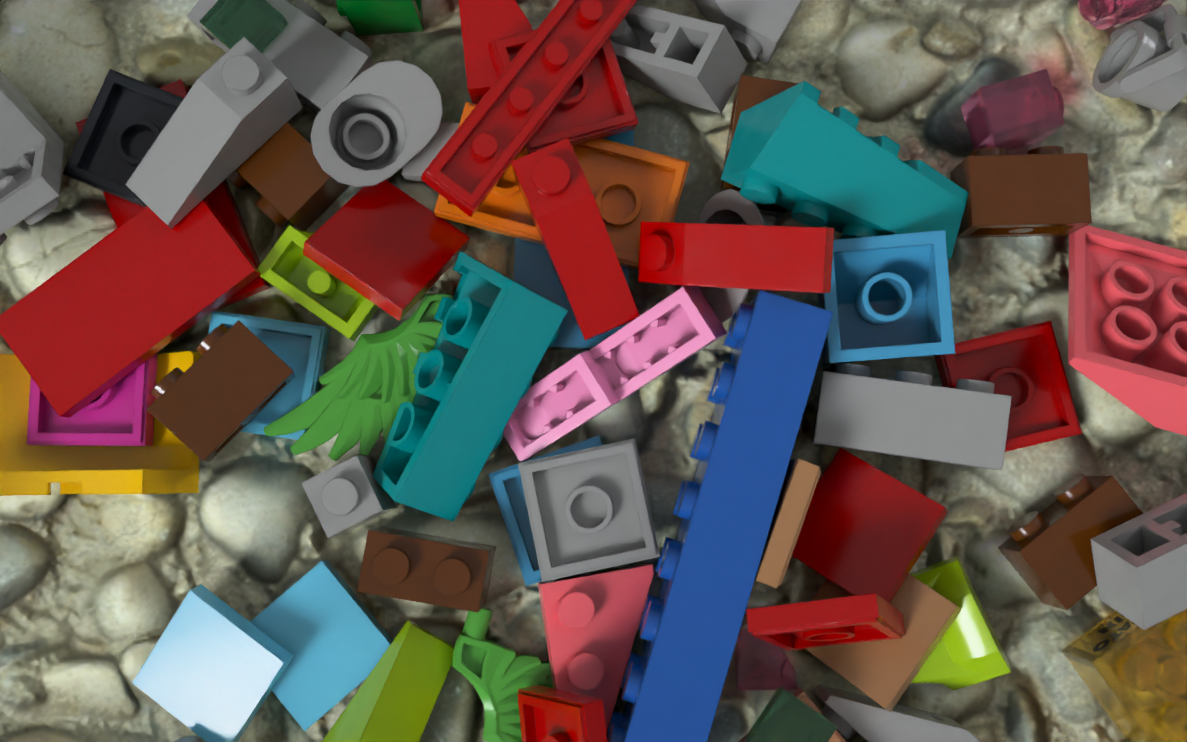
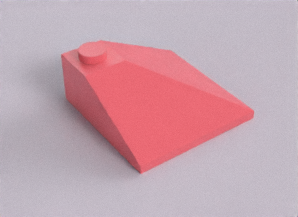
[1068,225,1187,436]

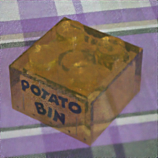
[1062,609,1187,742]

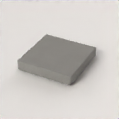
[518,439,660,582]

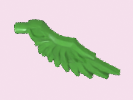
[264,293,453,461]
[453,607,553,742]

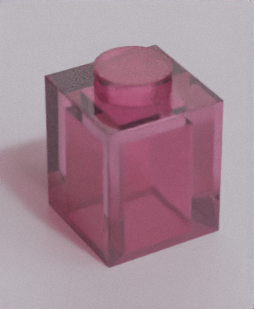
[961,69,1065,152]

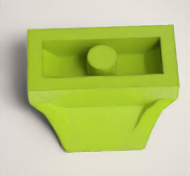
[258,225,378,342]
[910,555,1011,691]

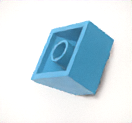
[818,230,955,364]

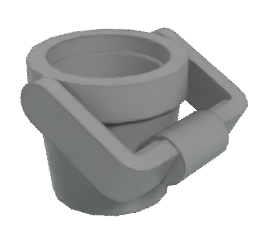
[1092,4,1187,112]

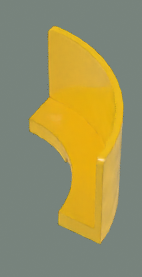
[0,351,201,496]

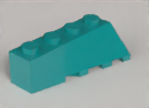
[721,81,969,259]
[373,251,568,522]

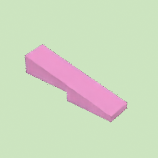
[503,286,728,463]

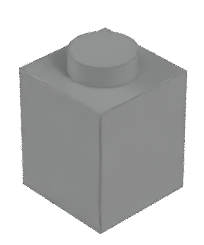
[302,455,396,538]

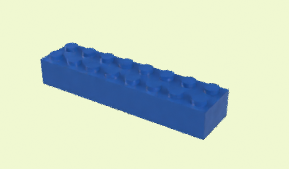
[606,290,833,742]

